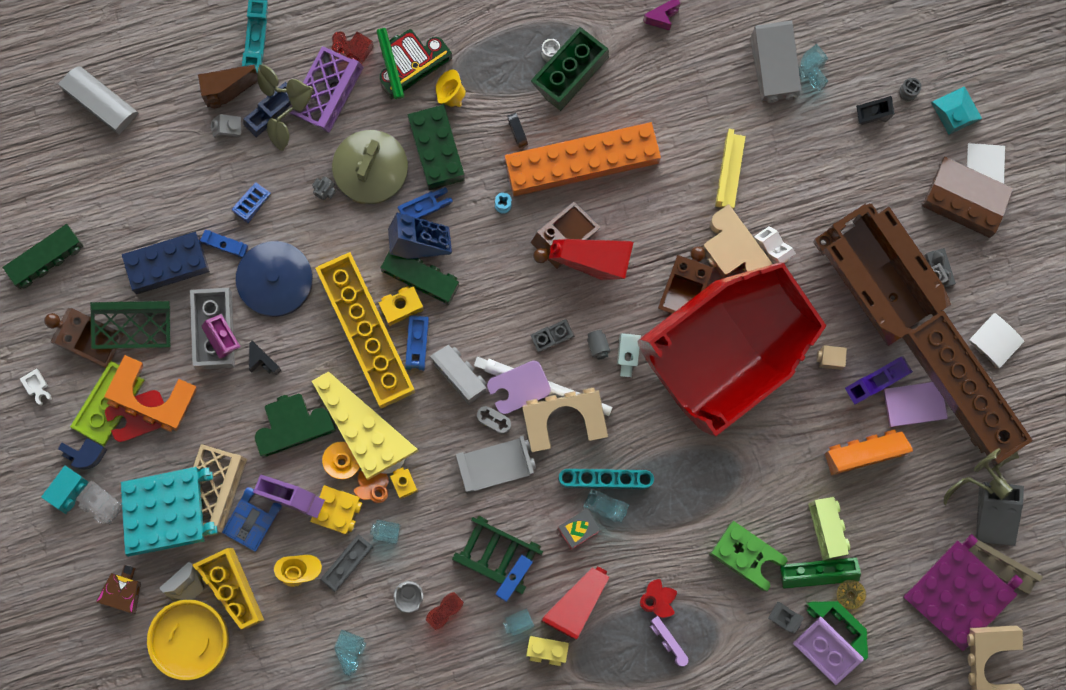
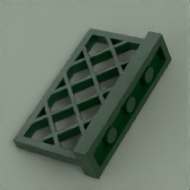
[90,301,170,349]

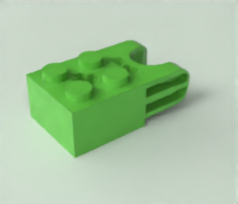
[709,521,788,591]

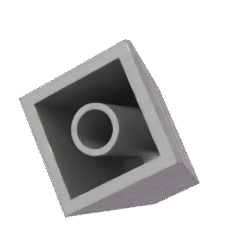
[750,20,801,103]

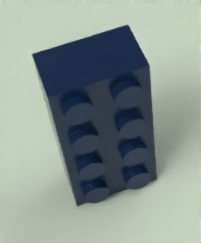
[121,231,210,295]

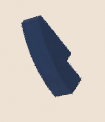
[243,82,291,138]

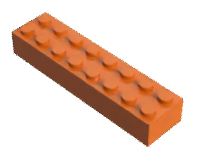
[505,122,661,197]

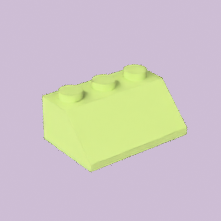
[808,497,850,560]

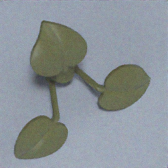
[257,64,313,151]
[943,448,1019,506]

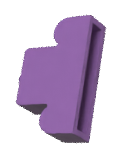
[253,475,325,518]

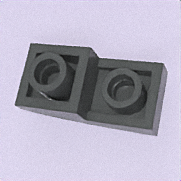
[530,319,575,352]

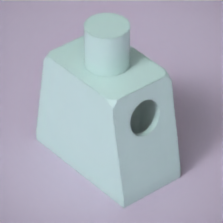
[617,333,641,377]

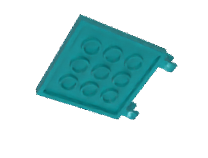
[121,467,218,557]

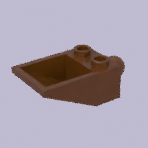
[531,202,601,269]
[658,246,713,314]
[44,308,124,368]

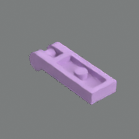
[650,616,688,666]

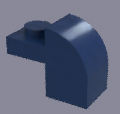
[58,438,108,470]

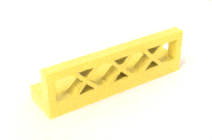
[715,129,745,209]

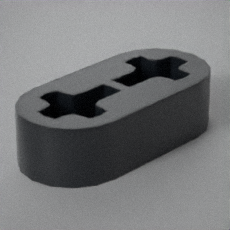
[507,112,528,148]

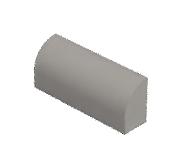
[58,66,139,135]

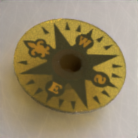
[837,580,866,609]

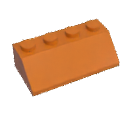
[825,430,913,475]

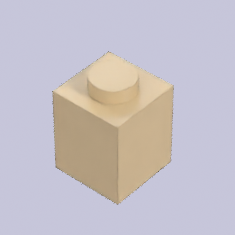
[817,346,847,370]

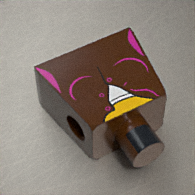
[96,565,141,614]

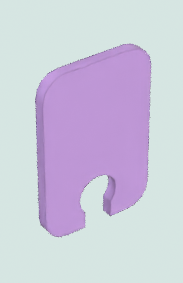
[487,361,551,414]

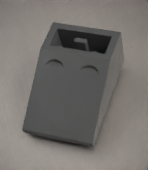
[976,482,1024,546]

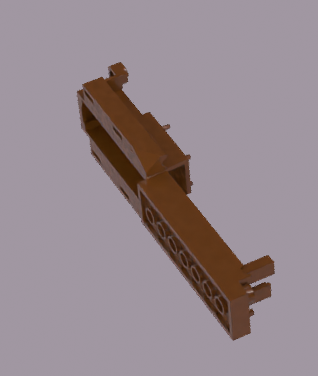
[813,203,1033,465]

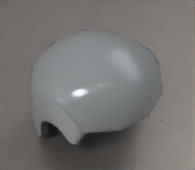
[393,581,423,613]

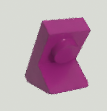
[643,0,681,30]

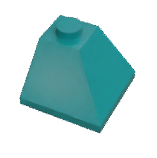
[931,86,982,135]

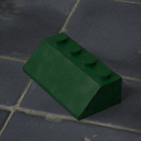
[531,27,609,111]

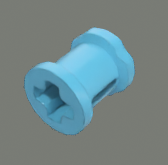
[495,193,512,214]

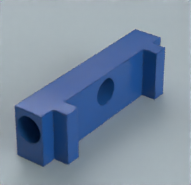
[200,230,248,258]
[495,555,533,602]

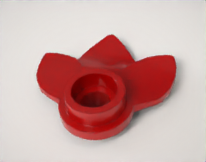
[640,579,677,618]

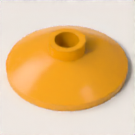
[322,442,360,479]

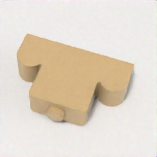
[703,204,772,278]

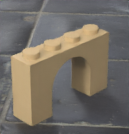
[522,387,608,452]
[967,626,1024,690]

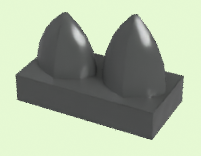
[925,248,956,288]

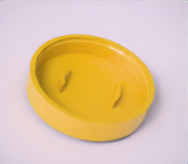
[147,600,229,680]

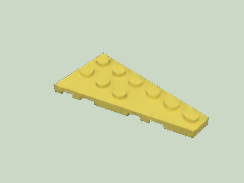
[312,372,418,480]

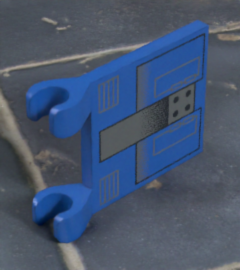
[222,487,282,552]

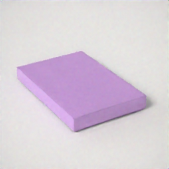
[883,382,948,427]
[793,616,864,685]

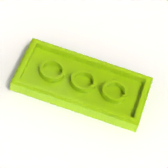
[70,361,145,446]

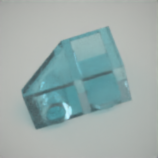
[334,630,367,676]

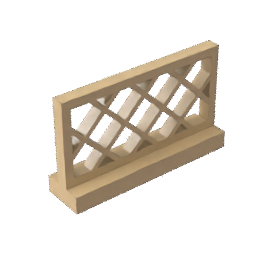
[193,444,247,533]

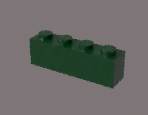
[2,224,83,289]
[380,250,459,305]

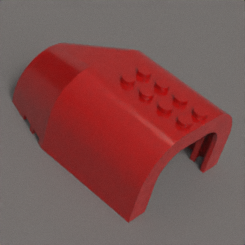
[638,262,826,437]

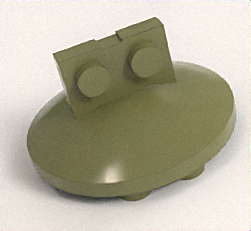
[332,130,408,204]

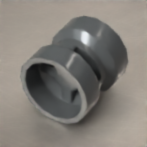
[899,78,921,101]

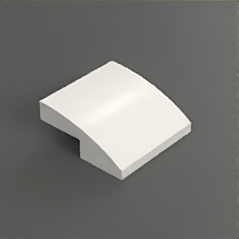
[969,313,1024,368]

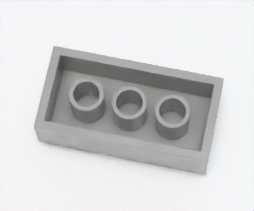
[190,288,235,370]

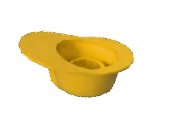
[436,69,466,107]
[274,555,322,587]

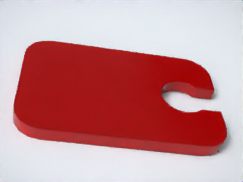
[105,390,164,442]

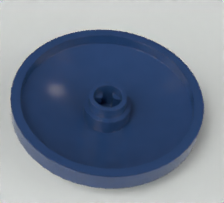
[236,241,313,317]

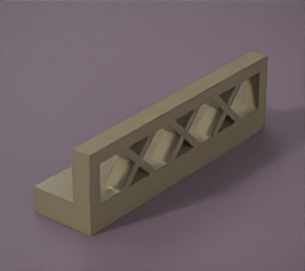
[969,539,1043,595]

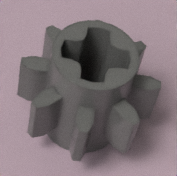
[312,177,336,200]

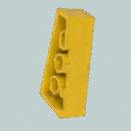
[192,548,264,629]

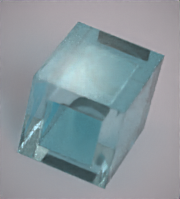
[370,520,401,545]
[503,608,535,636]

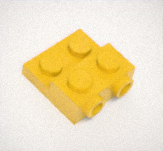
[310,485,362,535]

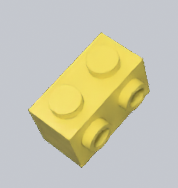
[526,636,569,666]

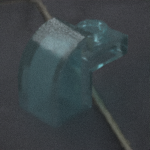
[798,44,828,91]
[583,490,629,523]

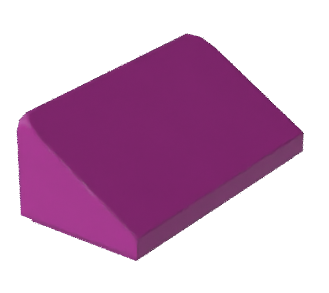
[201,314,240,358]

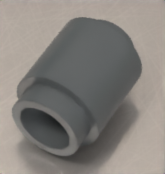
[587,330,611,360]

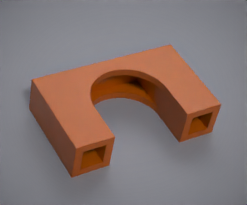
[104,355,197,432]

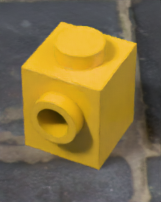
[390,467,418,499]

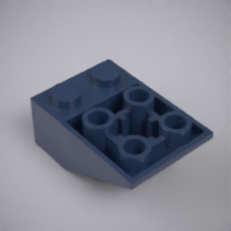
[388,213,452,259]

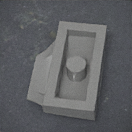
[160,561,204,601]

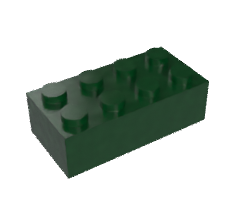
[407,104,465,190]

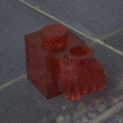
[331,31,374,65]

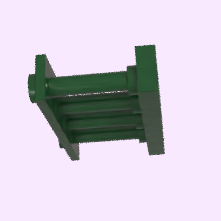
[452,516,543,595]

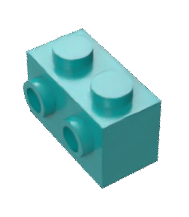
[41,466,90,514]

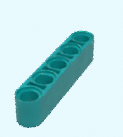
[558,469,654,489]

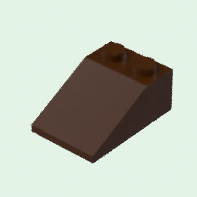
[198,65,258,109]

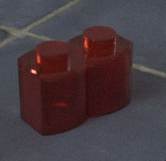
[426,592,464,630]

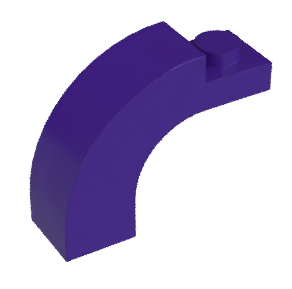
[845,356,913,405]

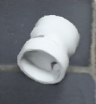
[541,39,560,62]

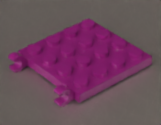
[904,534,1023,651]

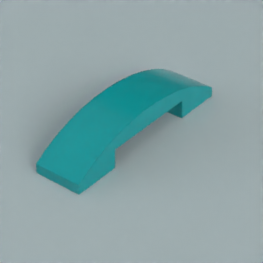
[242,0,268,72]

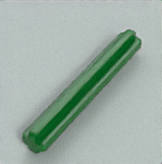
[376,28,404,99]

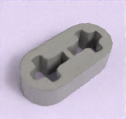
[477,406,511,434]

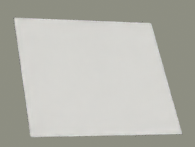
[967,143,1005,184]

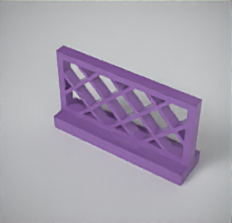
[290,46,364,133]

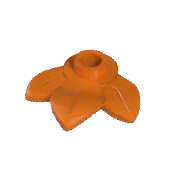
[354,471,389,504]

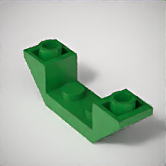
[805,601,868,661]

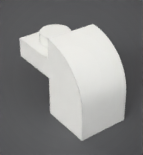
[754,227,796,264]

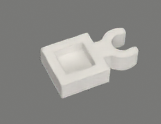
[20,369,52,405]

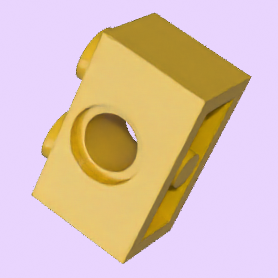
[378,286,424,326]

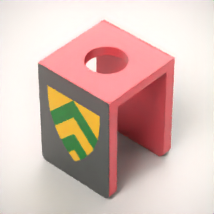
[557,509,600,550]

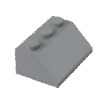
[430,345,487,405]

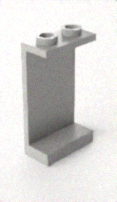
[456,436,536,494]

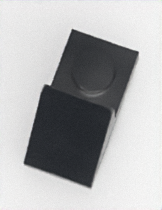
[856,96,895,125]
[249,340,281,375]

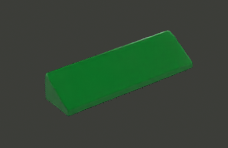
[780,557,861,589]

